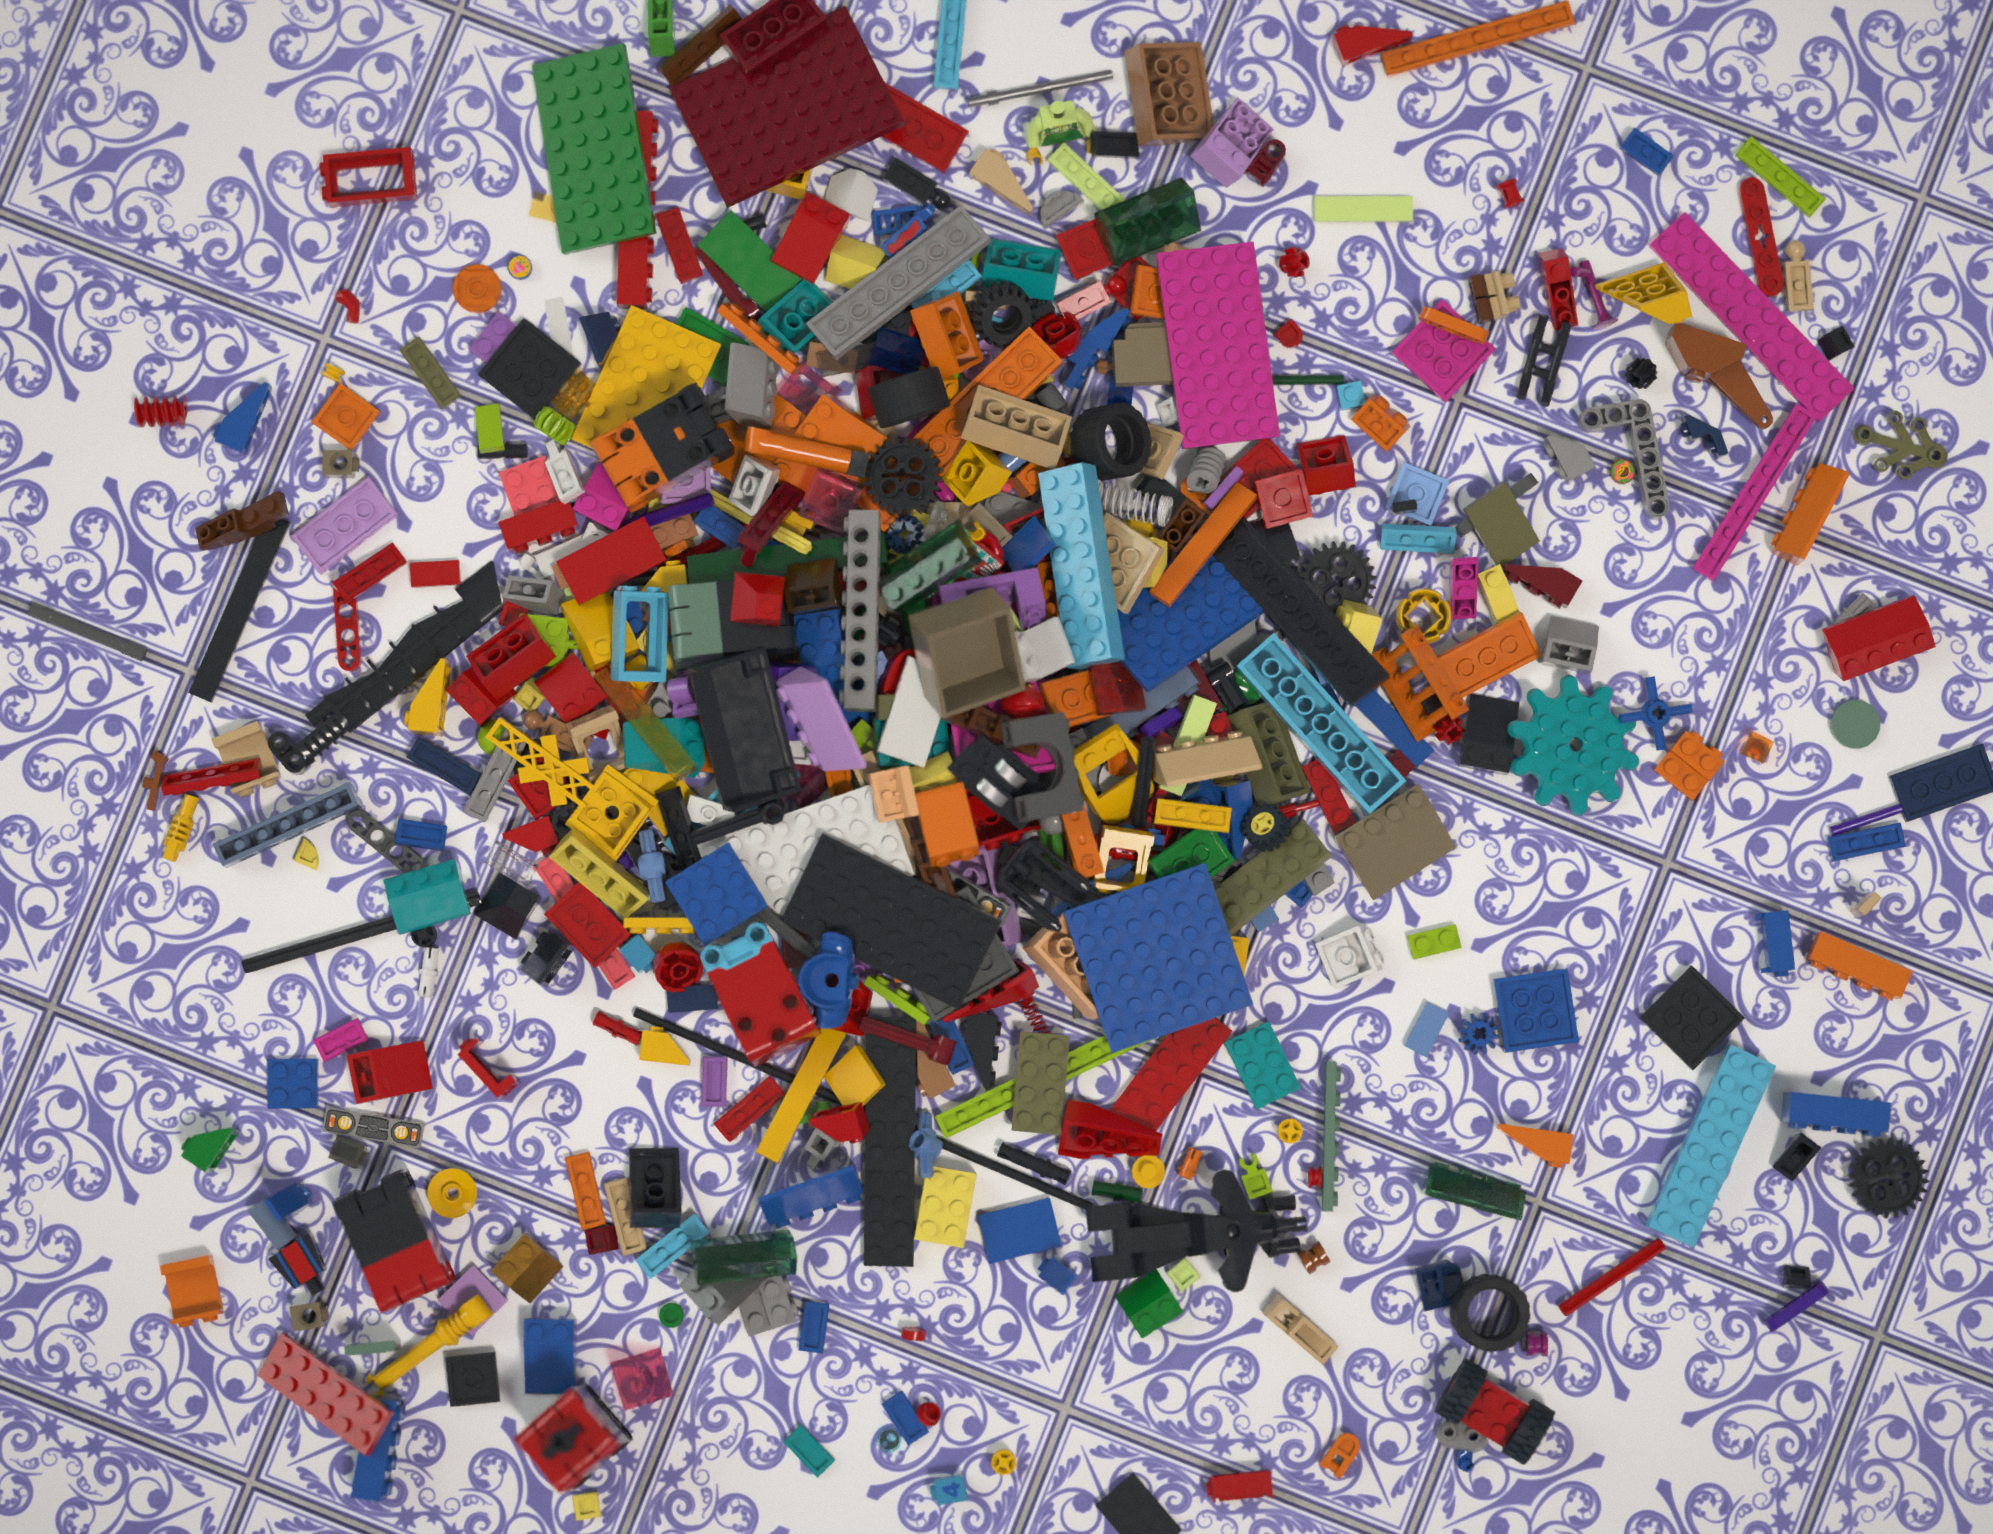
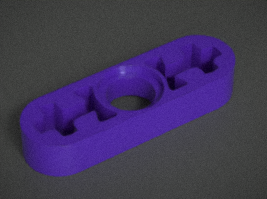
[1763,1281,1830,1332]

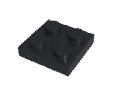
[445,1352,501,1407]

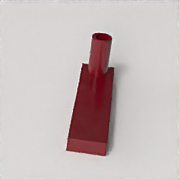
[737,481,805,567]

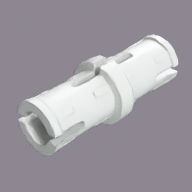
[417,947,440,998]

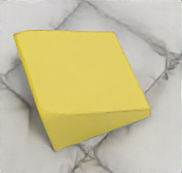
[513,677,546,712]

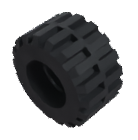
[970,280,1036,348]

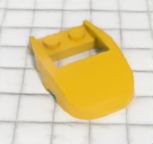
[1073,723,1154,824]

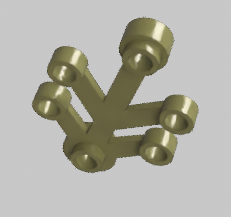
[1853,410,1948,480]

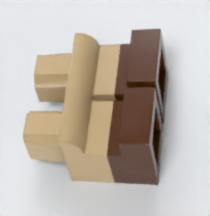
[1468,271,1521,325]

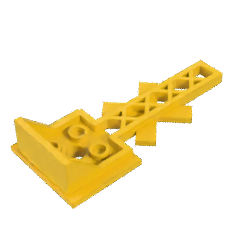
[486,717,659,861]

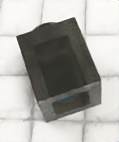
[328,1135,369,1169]

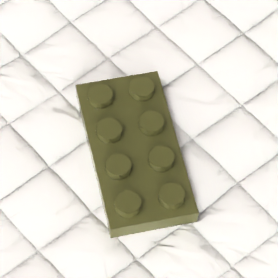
[1011,1031,1070,1135]

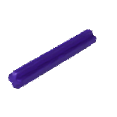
[623,493,715,527]

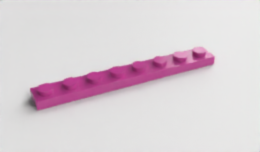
[1692,403,1817,582]

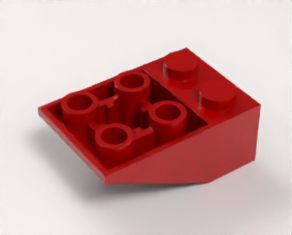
[347,1040,433,1104]

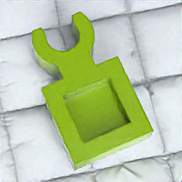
[1239,1153,1273,1200]

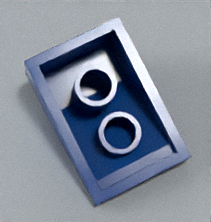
[524,1318,577,1394]

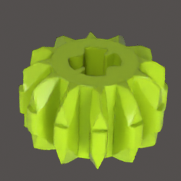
[533,407,576,445]

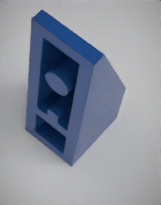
[213,382,273,455]
[1214,778,1253,859]
[264,1183,313,1221]
[1037,1256,1078,1296]

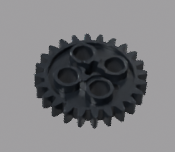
[864,437,944,518]
[1297,541,1377,614]
[1846,1138,1929,1219]

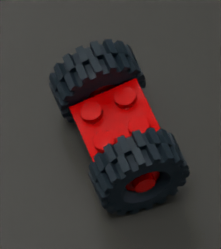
[1434,1358,1555,1465]

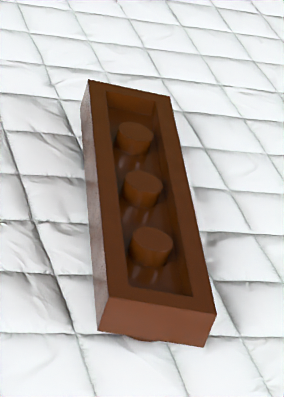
[658,5,742,86]

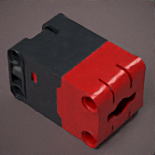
[332,1168,456,1314]

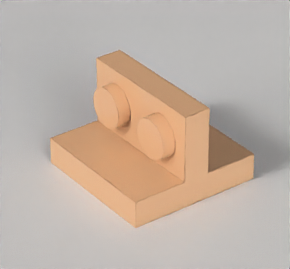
[868,765,919,823]

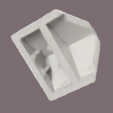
[824,168,878,221]

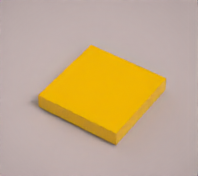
[824,1045,886,1106]

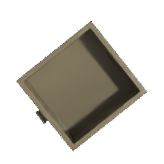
[909,587,1026,719]

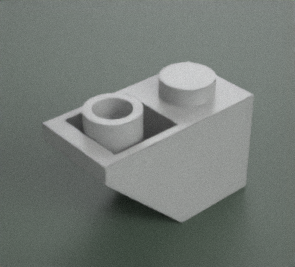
[1543,435,1596,483]

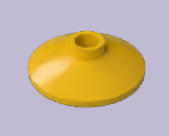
[427,1168,477,1218]

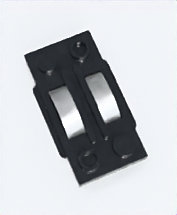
[947,732,1048,831]

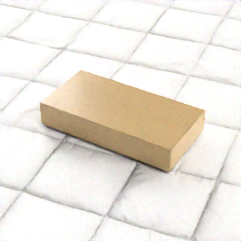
[1849,891,1882,918]

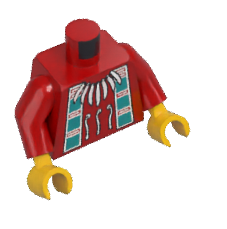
[935,522,1006,589]

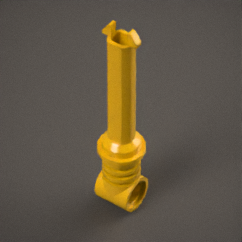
[366,1294,493,1396]

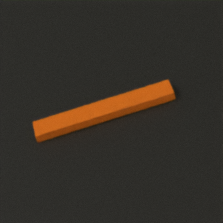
[1150,482,1257,608]

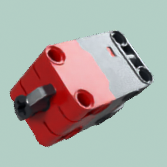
[513,1384,633,1494]

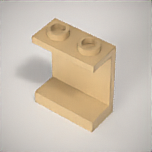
[211,721,282,798]

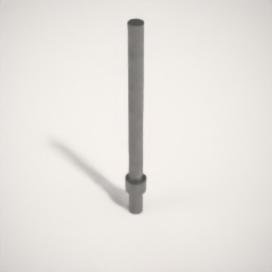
[968,70,1113,107]

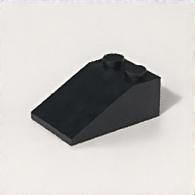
[1458,694,1520,775]
[520,929,575,988]
[629,1148,682,1228]

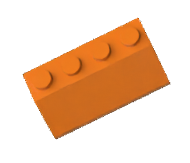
[1770,463,1850,566]

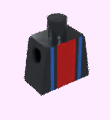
[268,1233,327,1296]

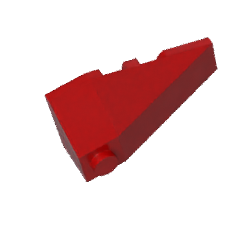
[1058,1099,1163,1159]

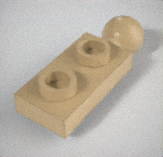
[1784,240,1814,312]

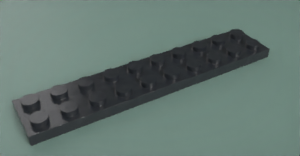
[1192,516,1390,708]
[864,1016,916,1267]

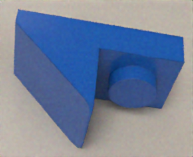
[1181,779,1225,807]

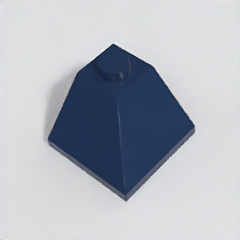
[579,312,621,371]

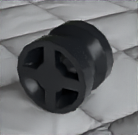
[411,926,438,947]

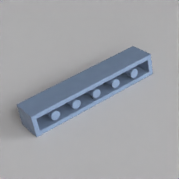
[1086,664,1202,740]

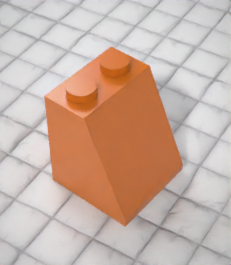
[915,782,980,867]

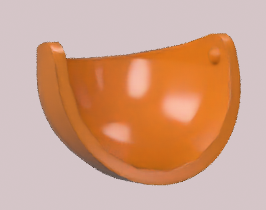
[1108,740,1140,776]

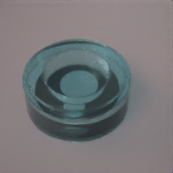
[877,1427,902,1453]

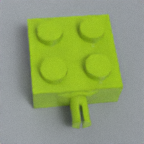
[519,613,579,668]

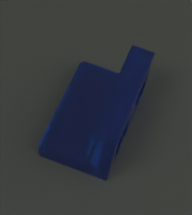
[868,327,924,375]

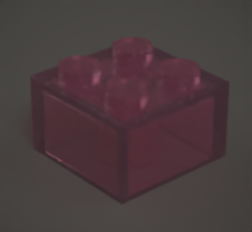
[798,468,864,535]

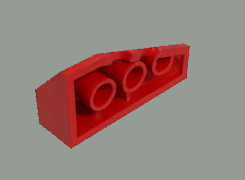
[940,958,1039,1023]

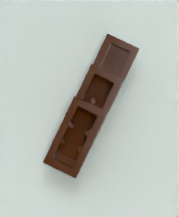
[940,706,1041,759]
[904,815,958,898]

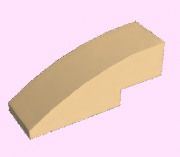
[1261,1294,1339,1365]

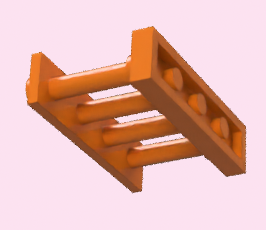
[1372,625,1469,742]
[1061,789,1104,880]

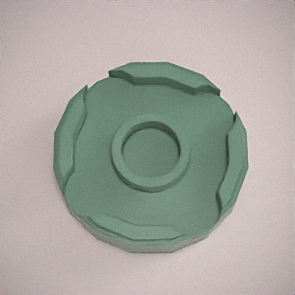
[1830,700,1880,749]

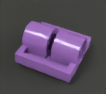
[667,670,699,719]

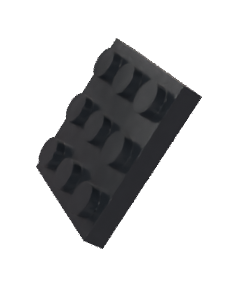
[478,318,582,420]
[1639,965,1745,1071]

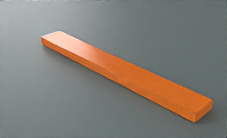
[1380,0,1575,78]

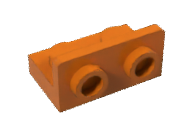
[1351,394,1411,452]

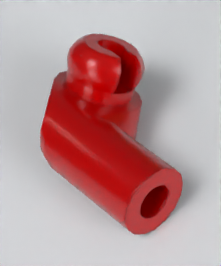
[335,289,360,324]

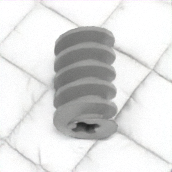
[1187,446,1227,493]

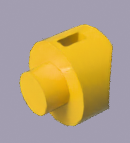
[1131,1155,1165,1189]

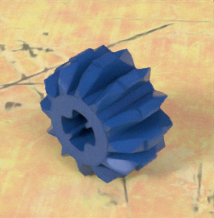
[1457,1013,1500,1055]

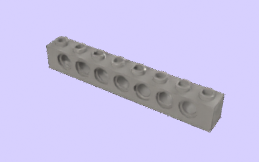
[840,510,881,712]

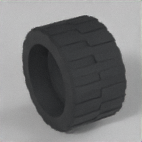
[868,366,951,429]
[1070,403,1152,481]
[1450,1274,1531,1352]

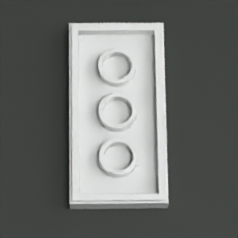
[876,656,941,767]

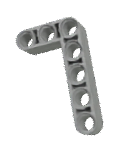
[1578,399,1669,520]

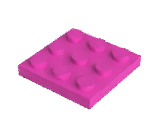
[1391,299,1496,403]

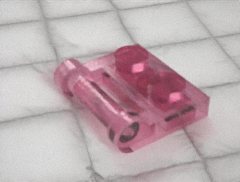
[777,360,843,416]

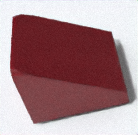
[584,1225,619,1255]

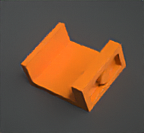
[159,1255,224,1328]

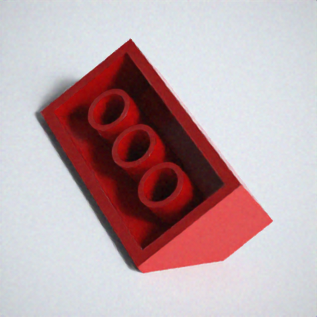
[1822,595,1936,681]

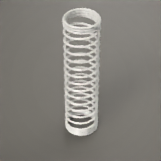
[1099,482,1173,528]

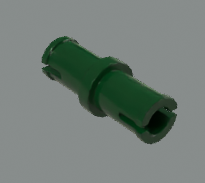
[1091,1180,1143,1203]

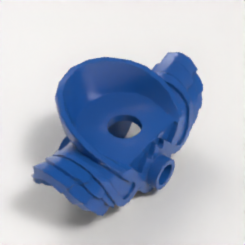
[798,932,859,1029]

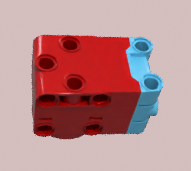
[700,922,822,1067]

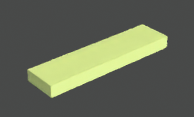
[1047,142,1135,227]
[1314,196,1413,222]
[1158,694,1217,796]

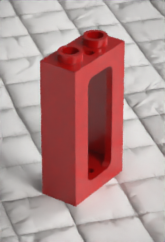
[319,147,418,208]

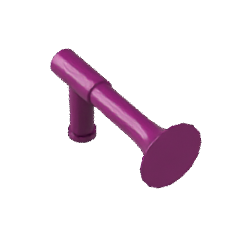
[1570,260,1618,329]

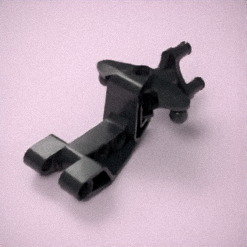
[1085,1170,1308,1293]

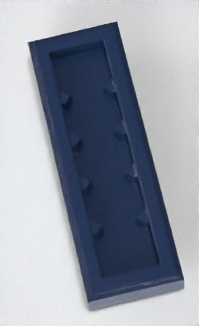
[406,737,482,795]

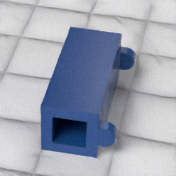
[1754,910,1795,977]

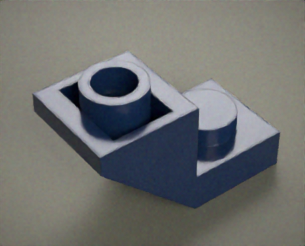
[1679,415,1728,460]

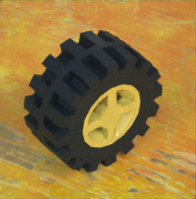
[1242,804,1290,852]

